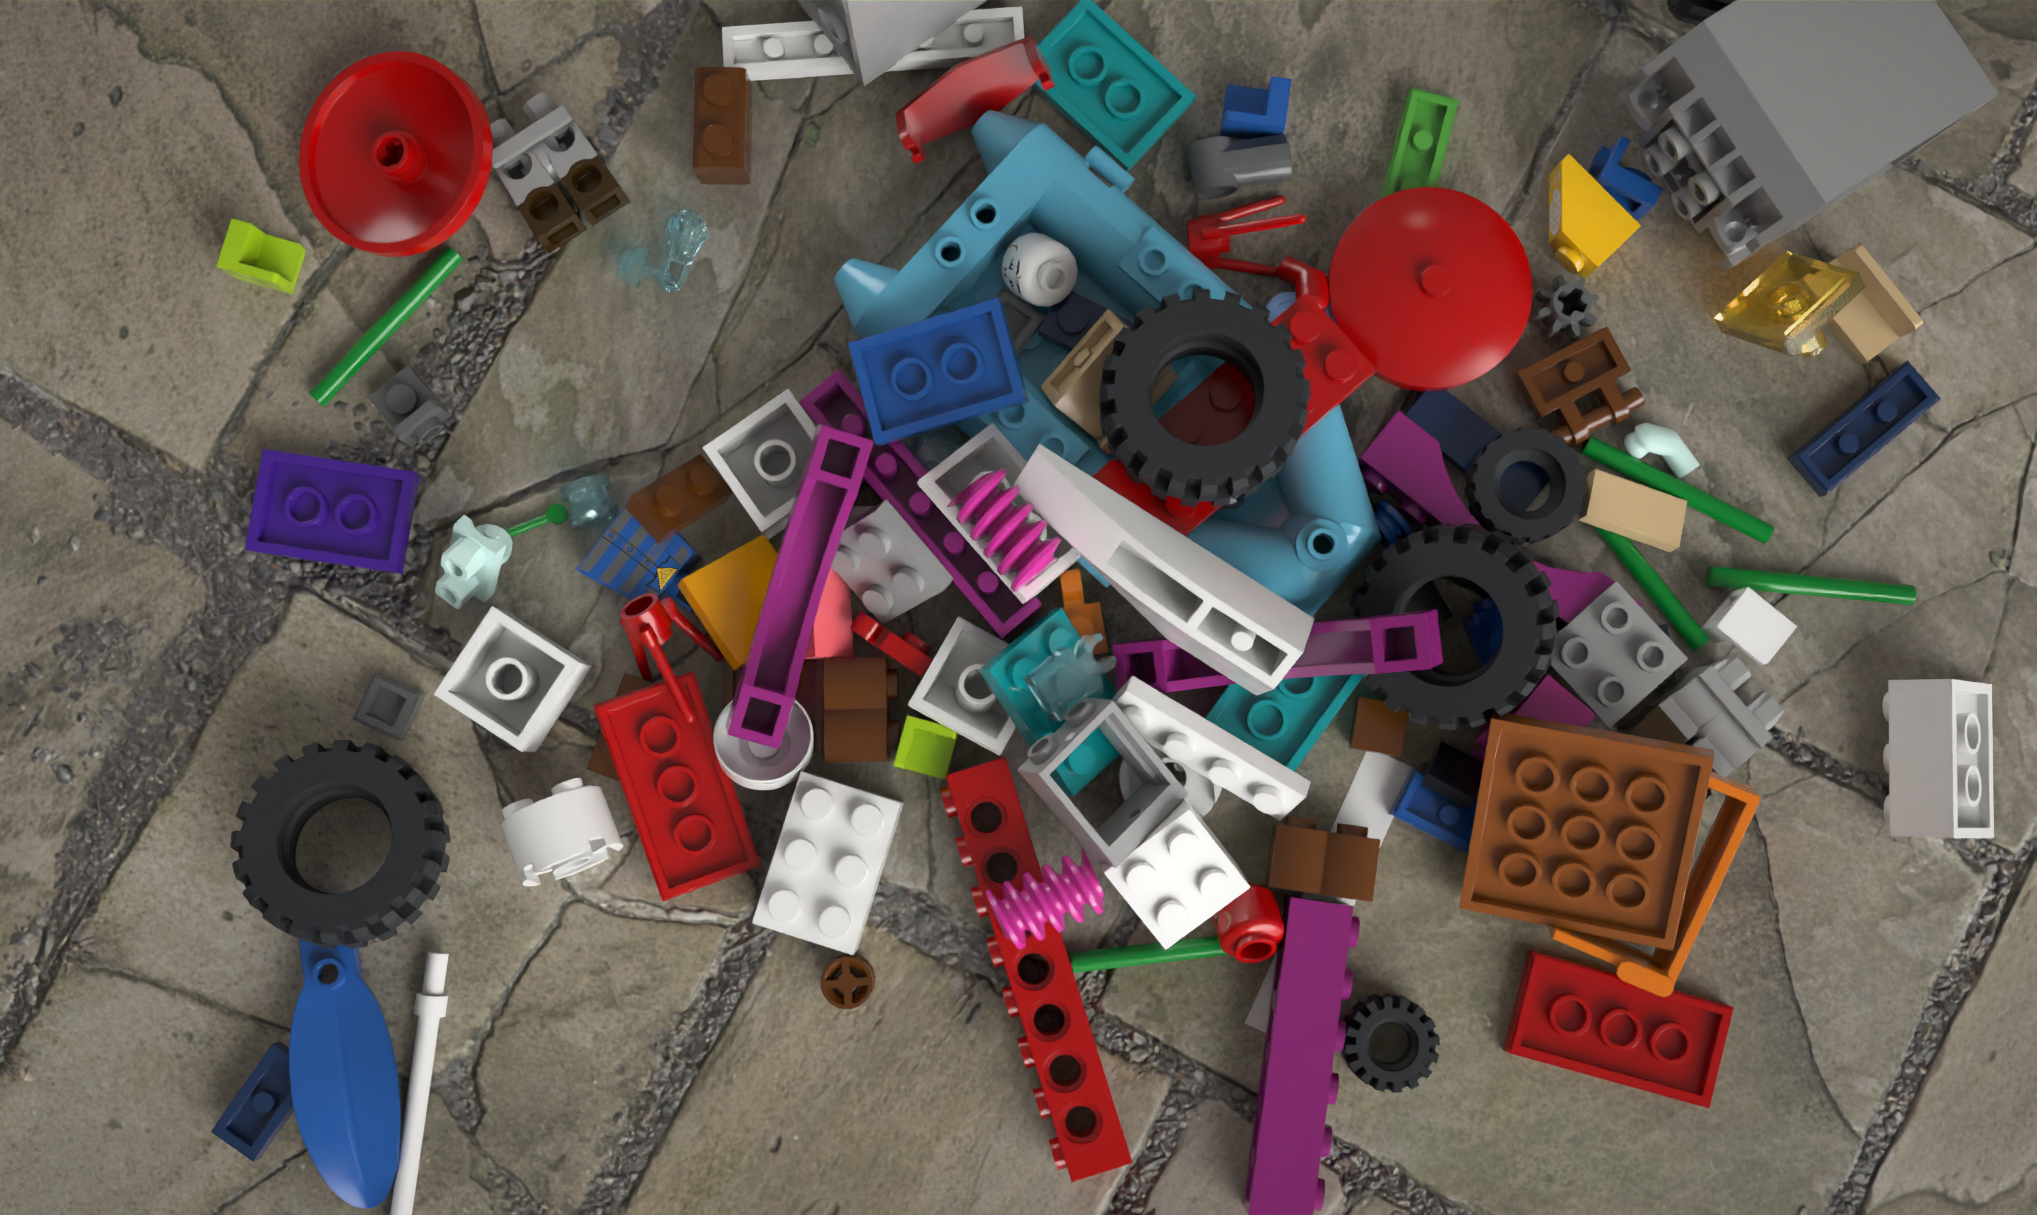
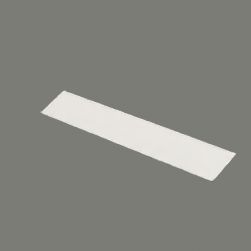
[1245,752,1414,1033]

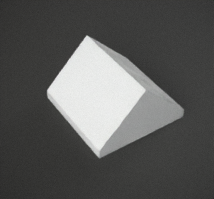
[908,616,1016,756]

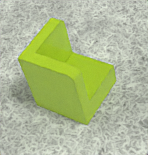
[216,218,306,295]
[894,715,959,780]

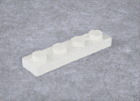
[1111,676,1311,821]

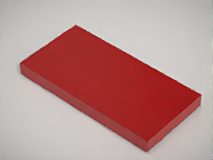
[593,671,761,902]
[1503,950,1734,1108]

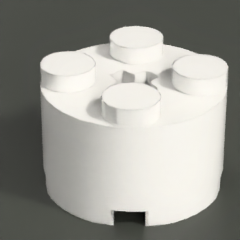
[501,778,623,886]

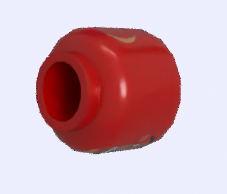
[1212,882,1285,963]

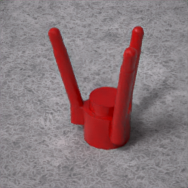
[1187,195,1306,277]
[619,593,724,723]

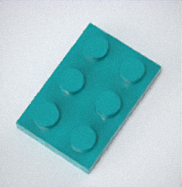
[1031,0,1196,172]
[979,608,1120,796]
[1204,674,1365,772]

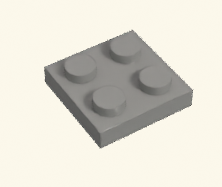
[831,499,954,624]

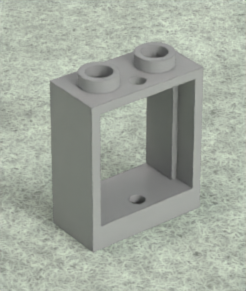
[1017,697,1188,868]

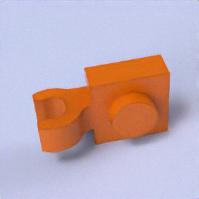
[1049,569,1108,655]

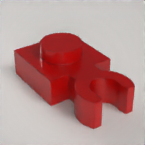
[850,612,933,679]

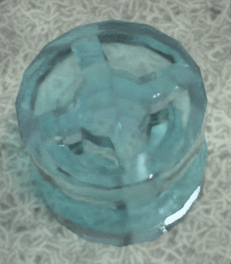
[559,474,620,530]

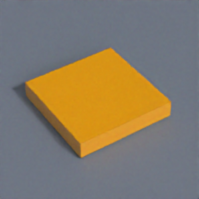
[677,534,778,671]

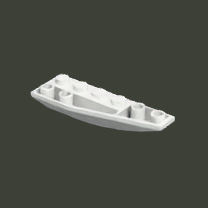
[1012,444,1314,696]

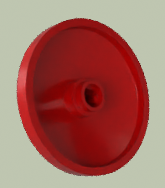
[299,51,493,257]
[1327,187,1532,391]

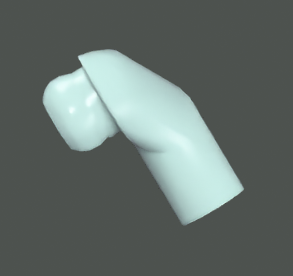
[1624,423,1700,479]

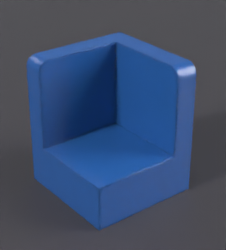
[1220,76,1292,139]

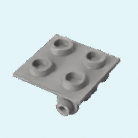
[1550,581,1688,729]

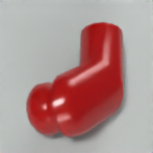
[1277,256,1329,312]

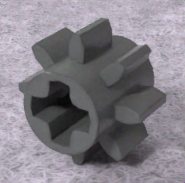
[1532,275,1600,340]

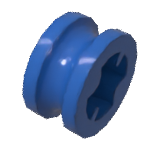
[1374,500,1412,548]

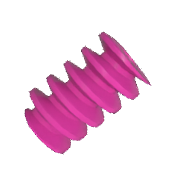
[947,468,1061,592]
[986,848,1104,950]

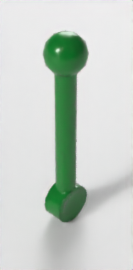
[504,503,568,537]

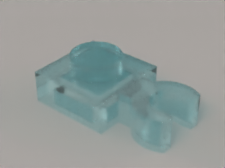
[1023,633,1117,722]

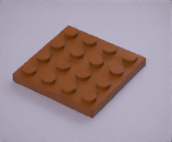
[1459,711,1714,951]

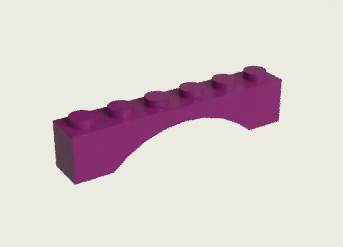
[1357,410,1643,630]
[726,424,874,749]
[1112,609,1443,693]

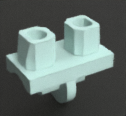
[435,515,513,609]

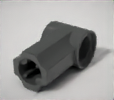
[1187,134,1292,200]

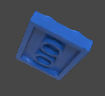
[848,297,1029,446]

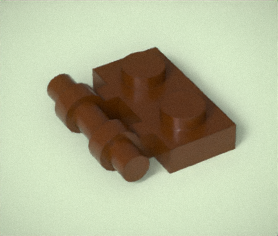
[1513,326,1645,446]

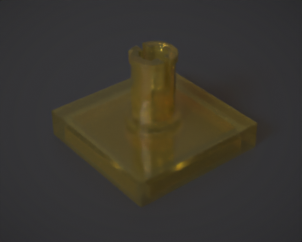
[1714,251,1866,358]

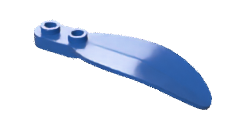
[289,940,401,1209]

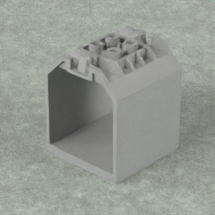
[1611,0,1999,272]

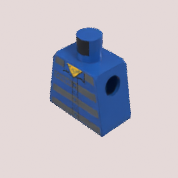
[576,507,701,613]

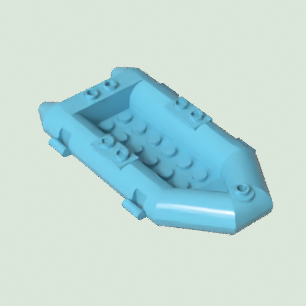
[834,110,1381,616]

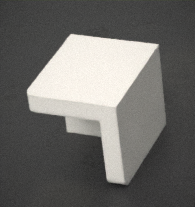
[1702,587,1797,665]

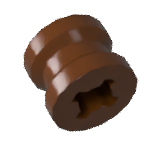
[821,954,876,1009]

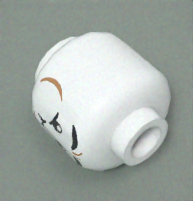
[1001,233,1078,307]

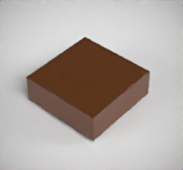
[1348,697,1409,757]

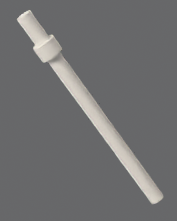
[390,951,449,1215]

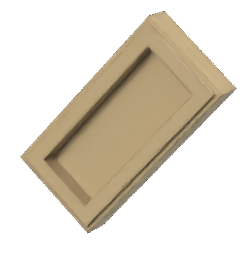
[1578,469,1687,552]

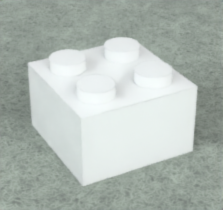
[702,389,816,539]
[434,606,592,752]
[1100,797,1250,950]

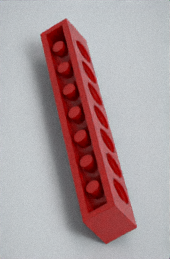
[940,757,1132,1182]

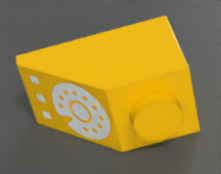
[1549,154,1641,279]

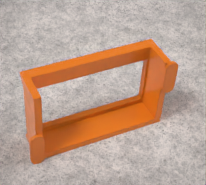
[1548,772,1762,997]

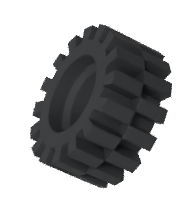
[1341,993,1440,1093]

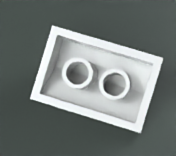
[917,423,1081,604]
[1883,679,1994,838]

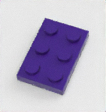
[245,449,420,574]

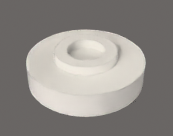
[713,700,814,790]

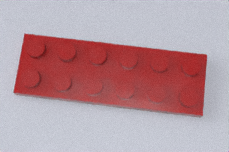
[1092,292,1377,537]

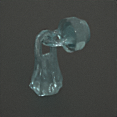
[617,209,709,292]
[905,426,967,471]

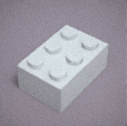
[752,771,904,955]

